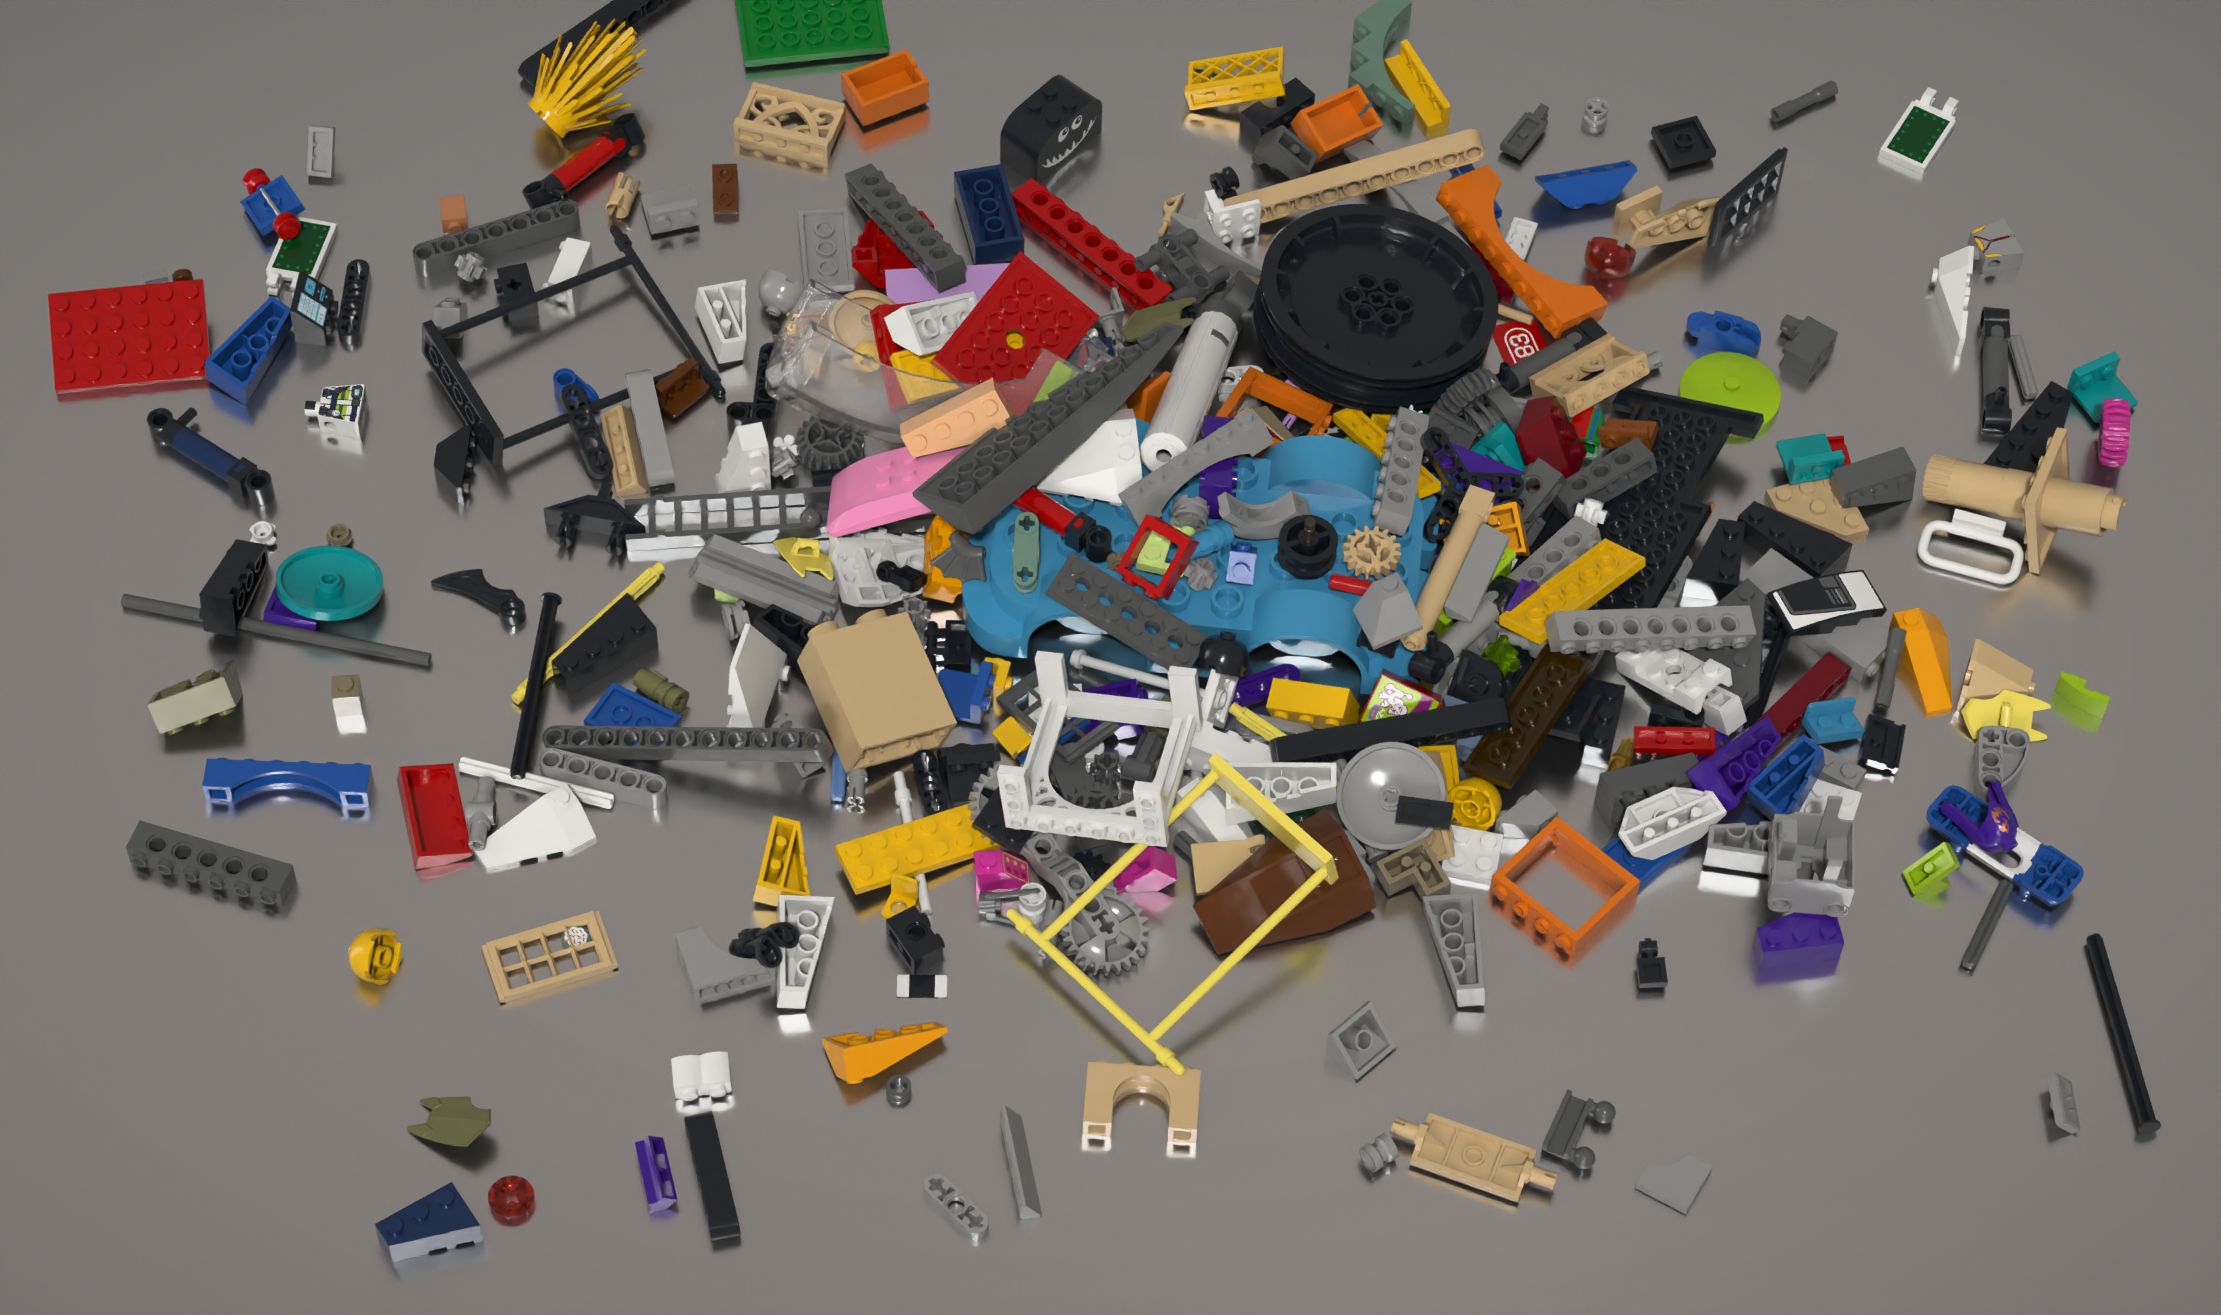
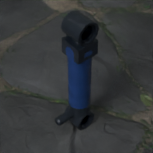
[147,408,275,506]

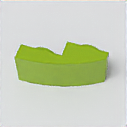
[2055,671,2110,719]

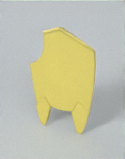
[772,537,834,580]
[1961,689,2051,742]

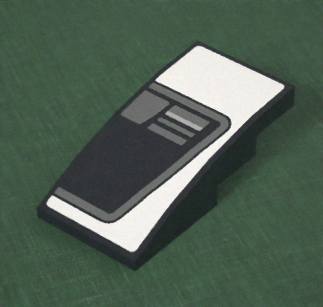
[1766,570,1887,636]

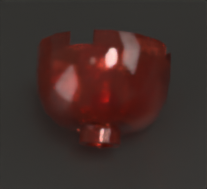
[1584,237,1636,282]

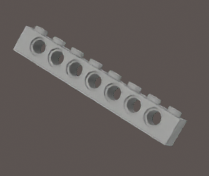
[1440,515,1602,657]
[1544,605,1756,654]

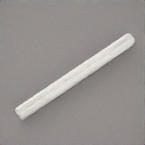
[458,756,615,809]

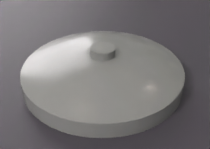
[1336,742,1446,852]

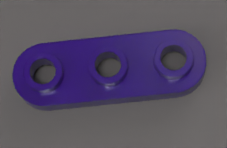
[1231,664,1300,707]

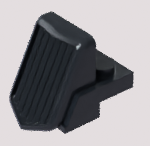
[936,743,1001,801]

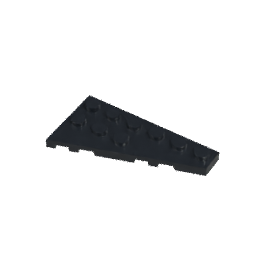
[1983,381,2073,473]

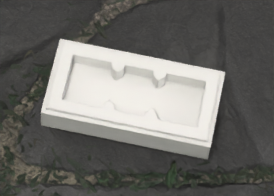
[1505,217,1538,260]

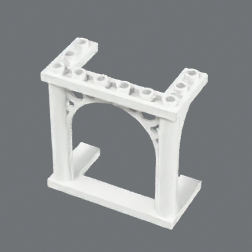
[997,651,1203,847]

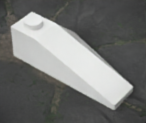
[1930,246,1974,355]
[884,291,978,356]
[1176,777,1254,855]
[473,783,596,871]

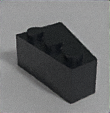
[1683,519,1745,601]

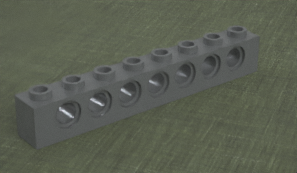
[845,163,966,291]

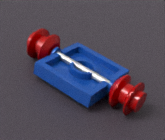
[240,168,306,240]

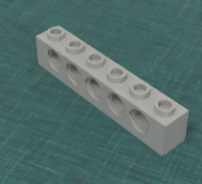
[1371,407,1430,536]

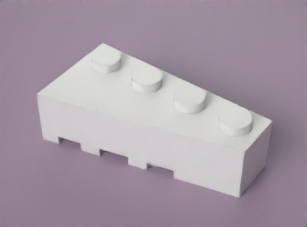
[776,895,835,1009]

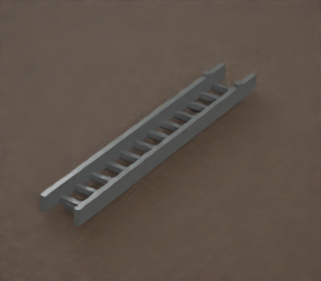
[624,486,936,551]

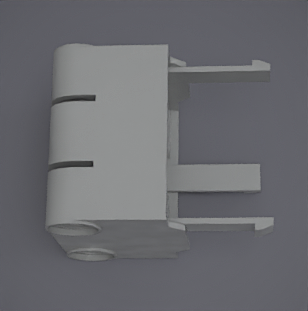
[1768,796,1855,917]

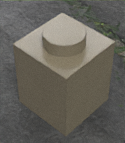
[332,674,363,716]

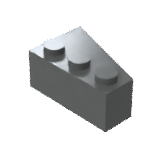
[1830,446,1916,508]

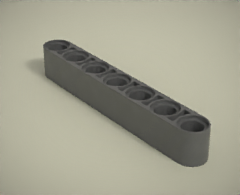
[412,199,580,276]

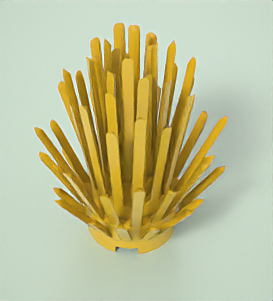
[527,18,647,138]

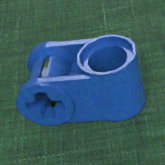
[553,368,599,411]

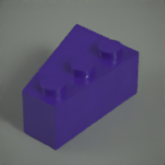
[1426,443,1523,506]
[1752,912,1844,969]

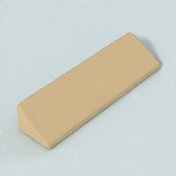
[600,403,648,497]

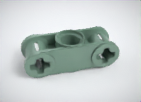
[1012,512,1040,594]

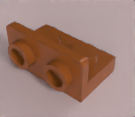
[1597,418,1658,451]

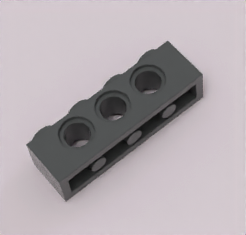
[1553,437,1658,521]
[1496,457,1567,533]

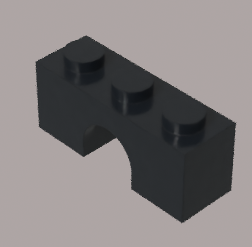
[1240,77,1315,144]

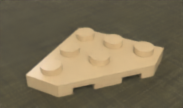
[1765,478,1869,541]

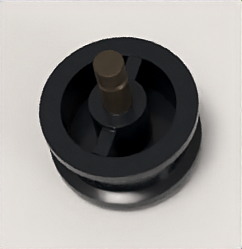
[1277,515,1338,578]

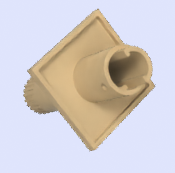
[1922,427,2128,574]

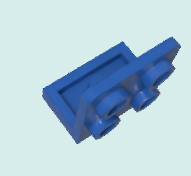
[937,661,996,724]

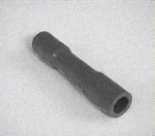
[1771,81,1838,122]
[1874,627,1907,708]

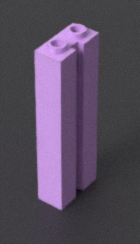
[885,262,1037,304]

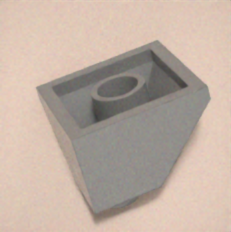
[1352,572,1423,650]

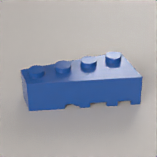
[205,296,292,406]

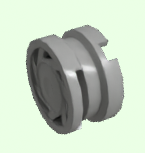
[1170,495,1209,533]
[721,600,750,641]

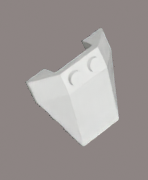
[1035,409,1142,506]
[829,527,924,607]

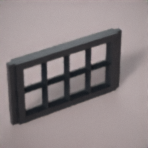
[1707,147,1788,248]

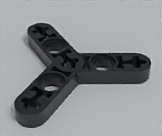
[1420,427,1524,542]

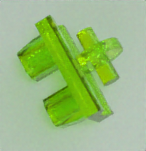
[1485,635,1520,677]

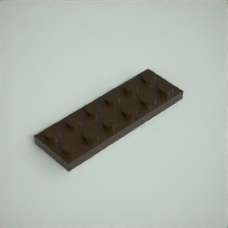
[1463,644,1593,790]

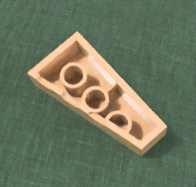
[900,378,1014,458]

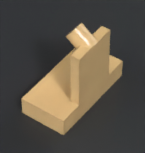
[1614,186,1663,229]

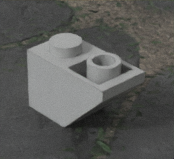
[434,298,467,339]
[1494,789,1559,839]

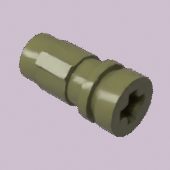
[633,668,689,713]

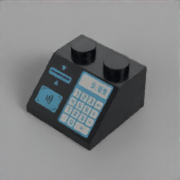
[290,272,338,346]

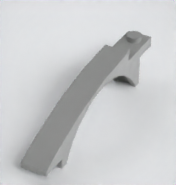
[1343,140,1472,249]
[1170,211,1263,277]

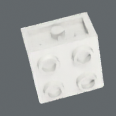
[1203,189,1261,244]

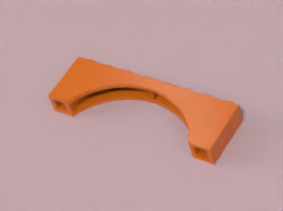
[1436,164,1608,339]

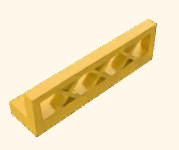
[1384,39,1451,133]

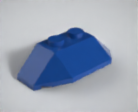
[1535,160,1637,209]

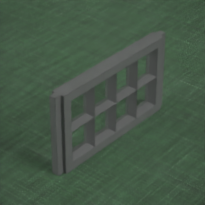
[996,670,1120,765]

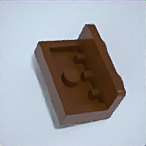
[655,357,710,418]

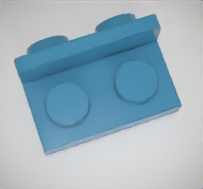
[1801,697,1865,744]

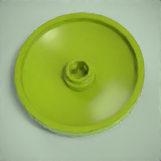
[1678,352,1781,439]

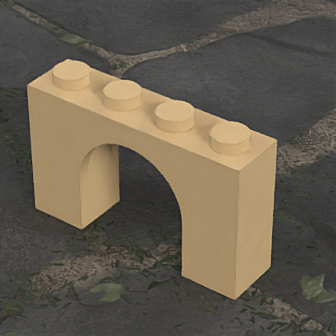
[1082,1060,1201,1143]

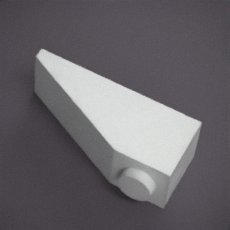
[1702,686,1747,736]

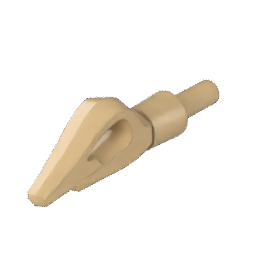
[1157,193,1185,237]

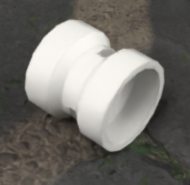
[1019,882,1046,920]

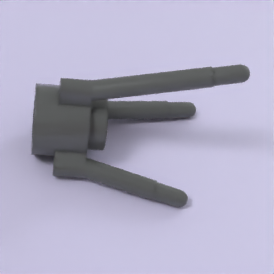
[978,888,1040,926]

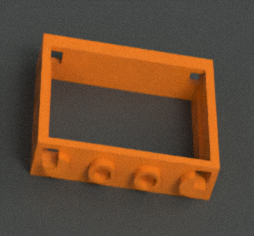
[1216,367,1334,458]
[1490,816,1640,956]

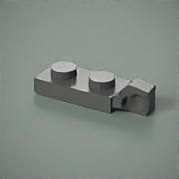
[1500,103,1549,160]

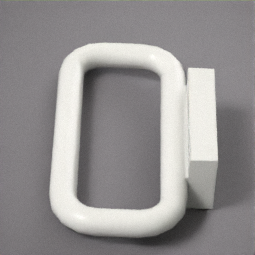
[1918,509,2024,585]

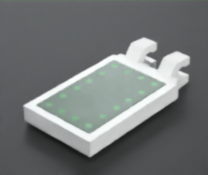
[1879,87,1959,175]
[266,216,338,298]

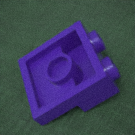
[1086,678,1149,740]

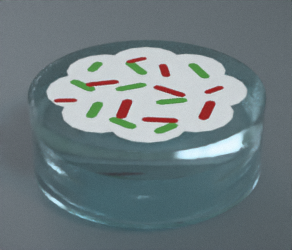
[561,925,590,952]

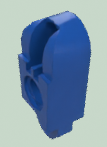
[1686,310,1761,357]

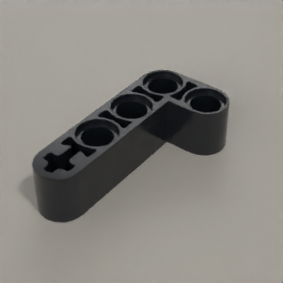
[726,342,783,437]

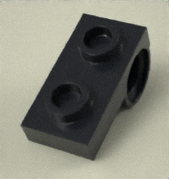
[1647,703,1705,728]

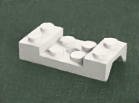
[1615,629,1732,714]

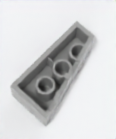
[1703,821,1815,880]
[1422,892,1486,1007]

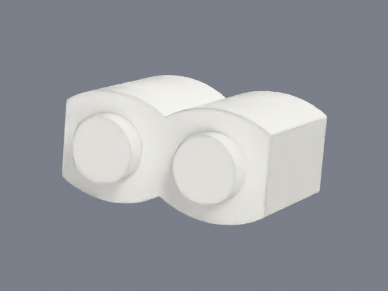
[671,1051,732,1101]

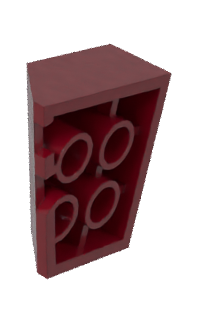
[1516,395,1587,506]

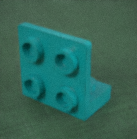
[2067,351,2138,423]
[1776,433,1845,485]

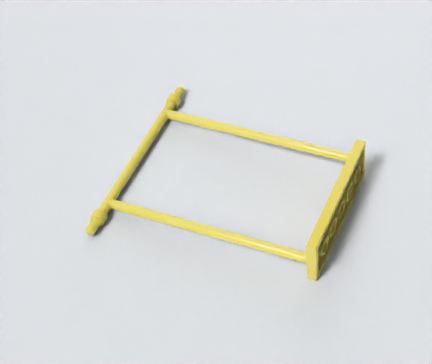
[1006,752,1339,1075]

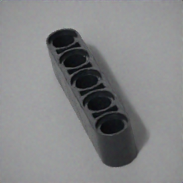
[684,1111,741,1242]

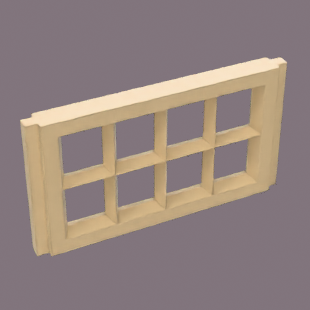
[481,911,618,1003]

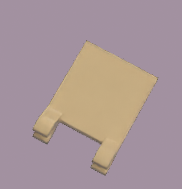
[1190,835,1265,895]

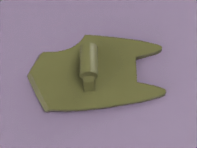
[1120,297,1197,342]
[407,1096,491,1147]

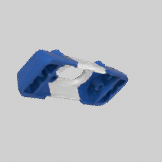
[1926,785,2084,907]

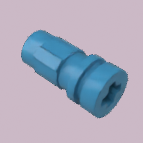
[1178,520,1234,561]

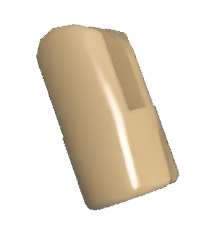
[605,172,641,219]

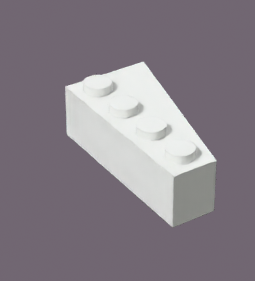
[1184,720,1272,775]
[1226,762,1336,826]

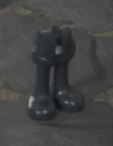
[729,922,799,968]

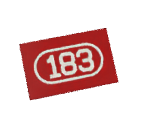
[1492,319,1547,366]

